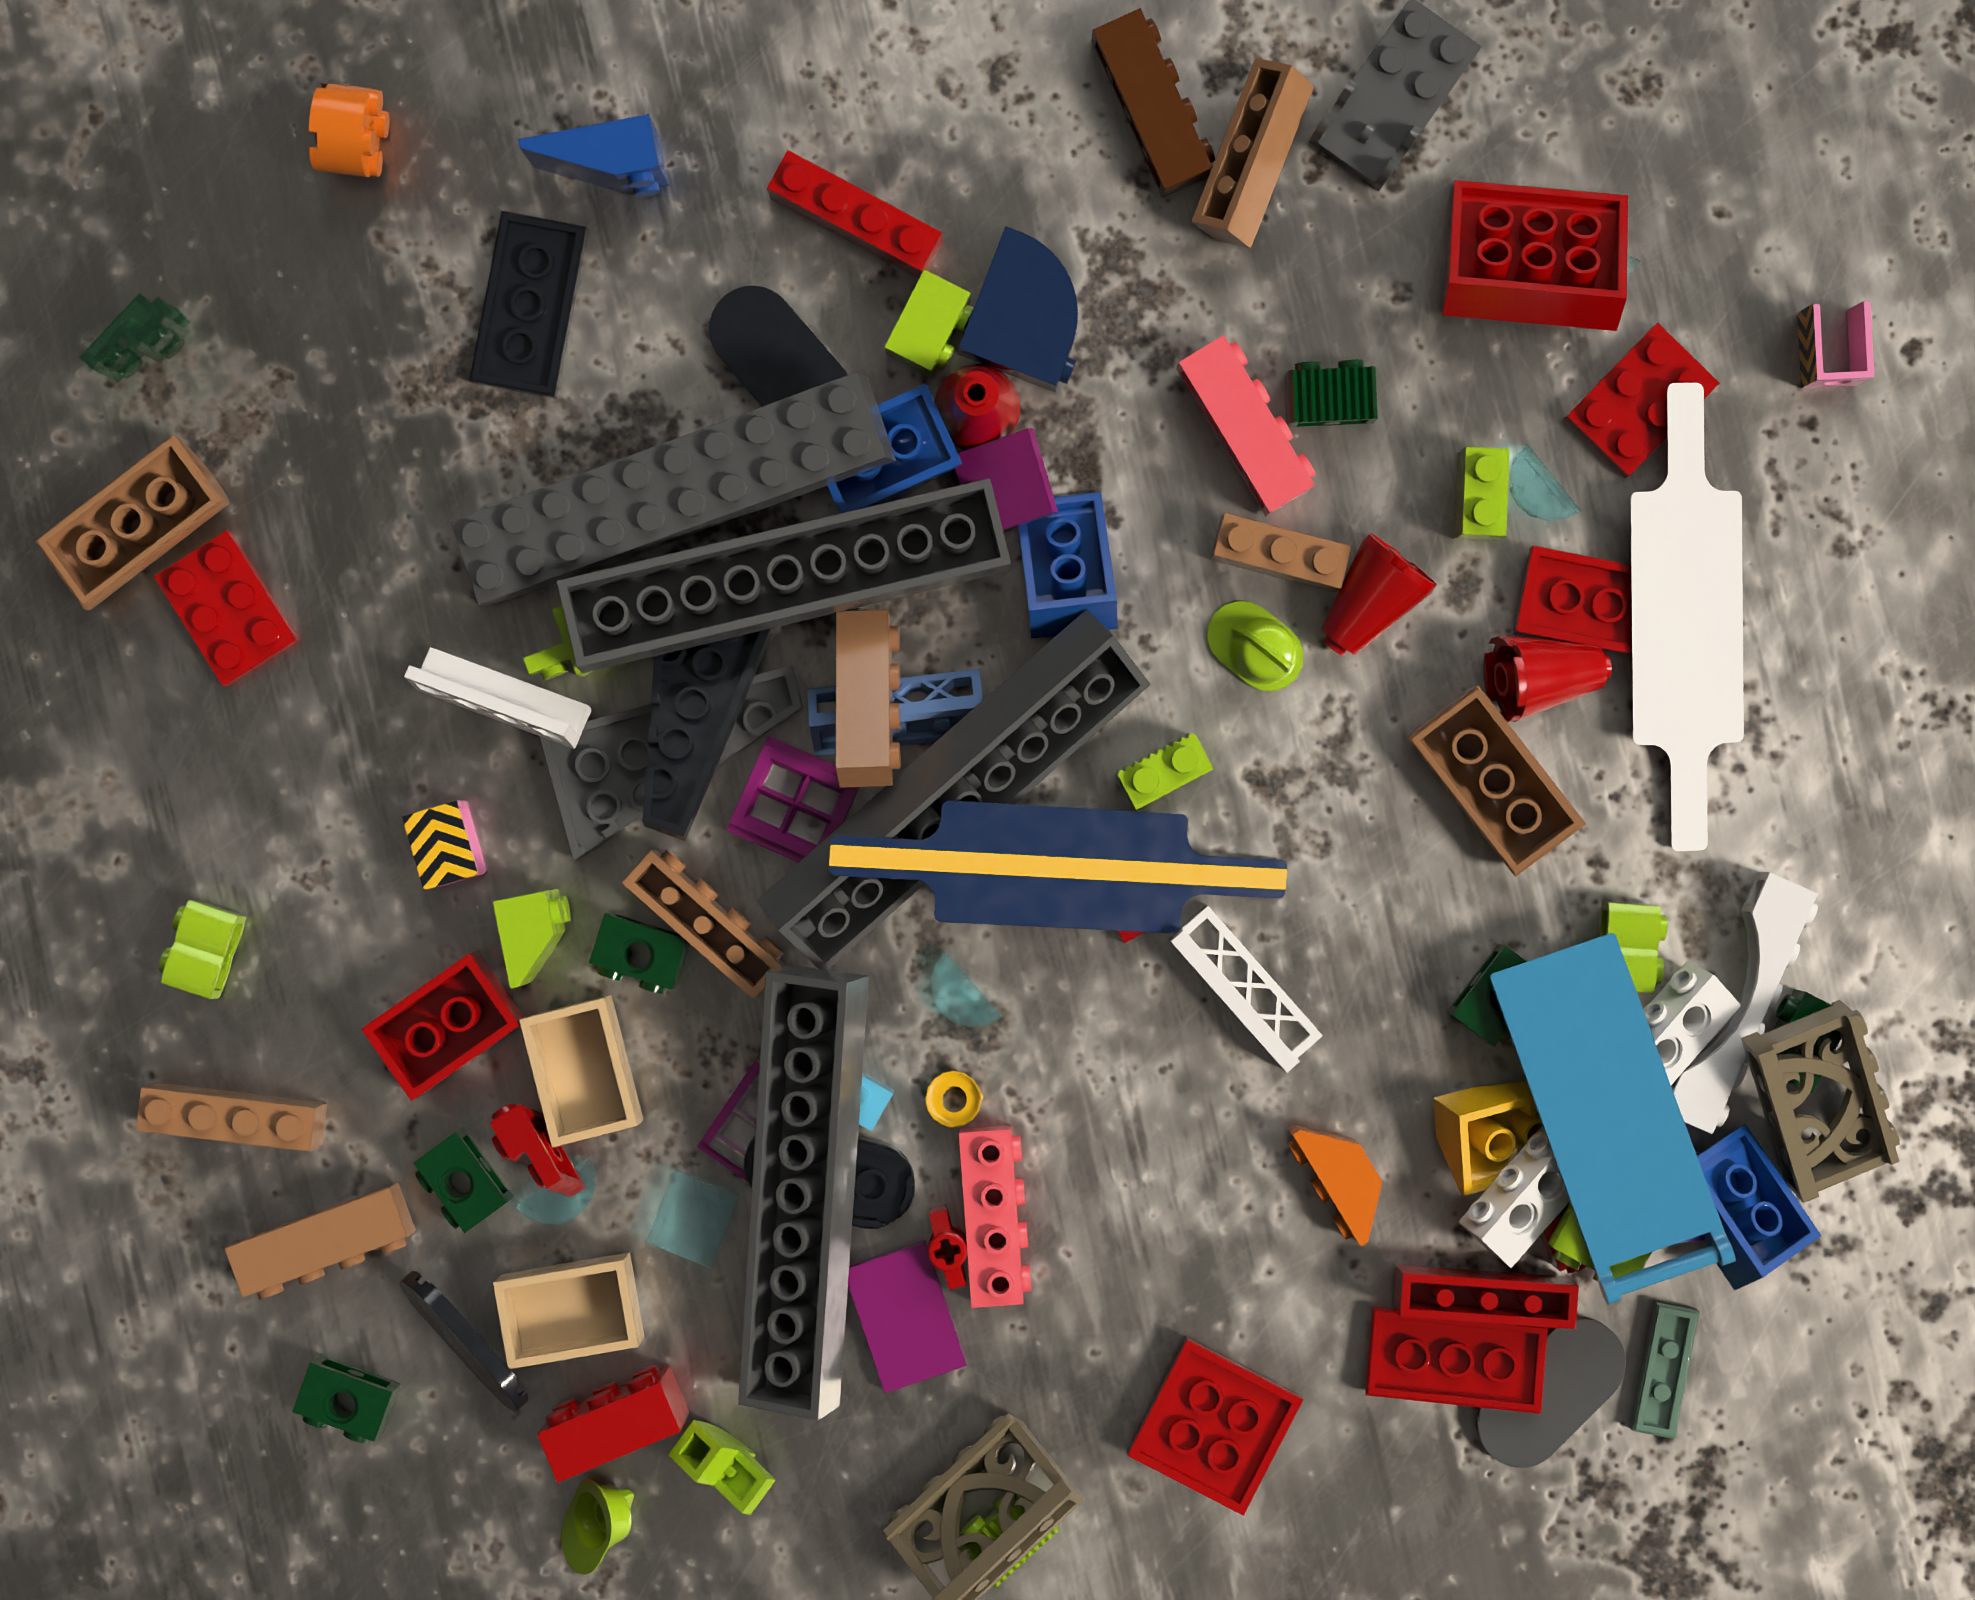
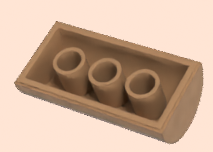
[35,434,229,611]
[1408,685,1586,877]

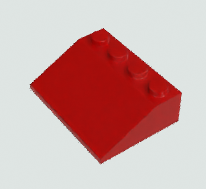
[1442,180,1628,331]

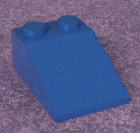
[518,114,669,197]
[827,383,962,514]
[1018,492,1118,639]
[1697,1124,1822,1291]

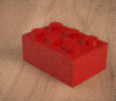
[361,951,525,1101]
[537,1364,690,1483]

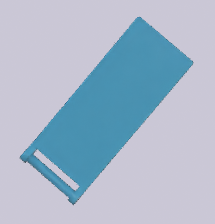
[1489,933,1736,1305]

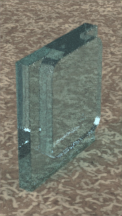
[646,1169,740,1268]

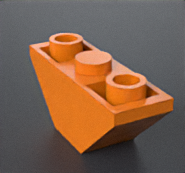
[1287,1125,1383,1247]

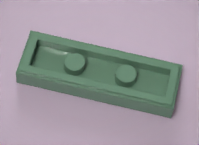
[1629,1301,1700,1439]

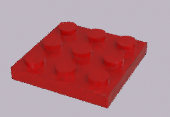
[1127,1337,1303,1516]

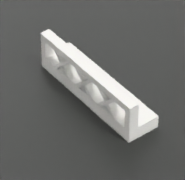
[404,647,592,749]
[1168,905,1323,1072]

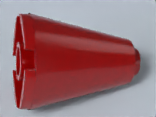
[934,364,1020,450]
[1321,533,1437,656]
[1484,635,1612,722]

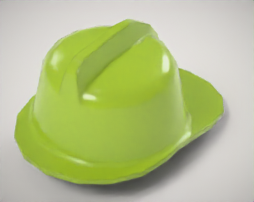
[1207,601,1304,692]
[561,1479,634,1575]

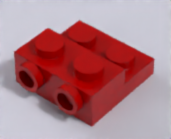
[490,1104,586,1197]

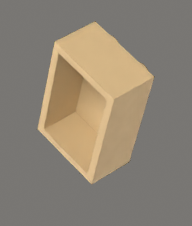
[519,995,644,1148]
[493,1252,645,1369]

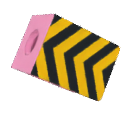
[1797,301,1874,388]
[402,800,487,889]

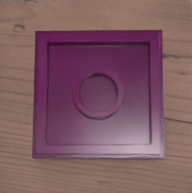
[955,428,1058,531]

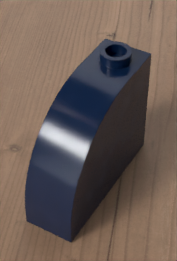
[958,226,1078,392]

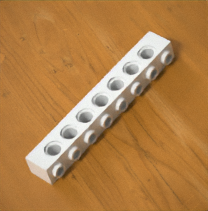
[1458,961,1741,1268]

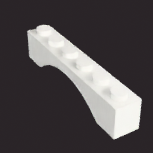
[1671,871,1818,1134]

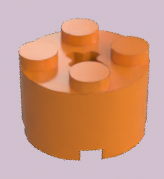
[309,82,390,177]

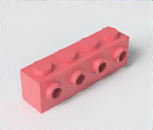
[1176,335,1316,517]
[959,1125,1032,1308]

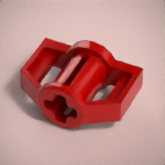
[928,1204,967,1290]

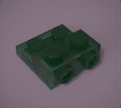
[79,293,191,382]

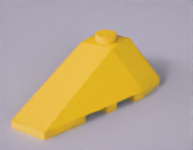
[1433,1081,1542,1196]

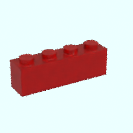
[767,150,943,278]
[1393,1265,1579,1329]

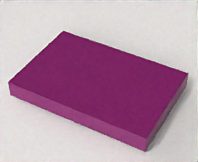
[848,1240,967,1393]

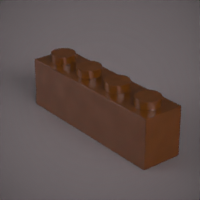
[1091,8,1215,198]

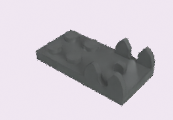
[1309,0,1482,191]

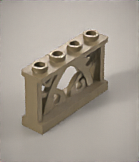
[1741,1000,1900,1203]
[882,1414,1086,1600]

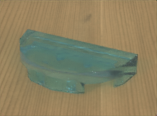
[1509,444,1581,521]
[931,951,1003,1027]
[515,1157,596,1225]

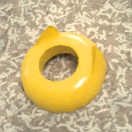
[925,1071,983,1129]

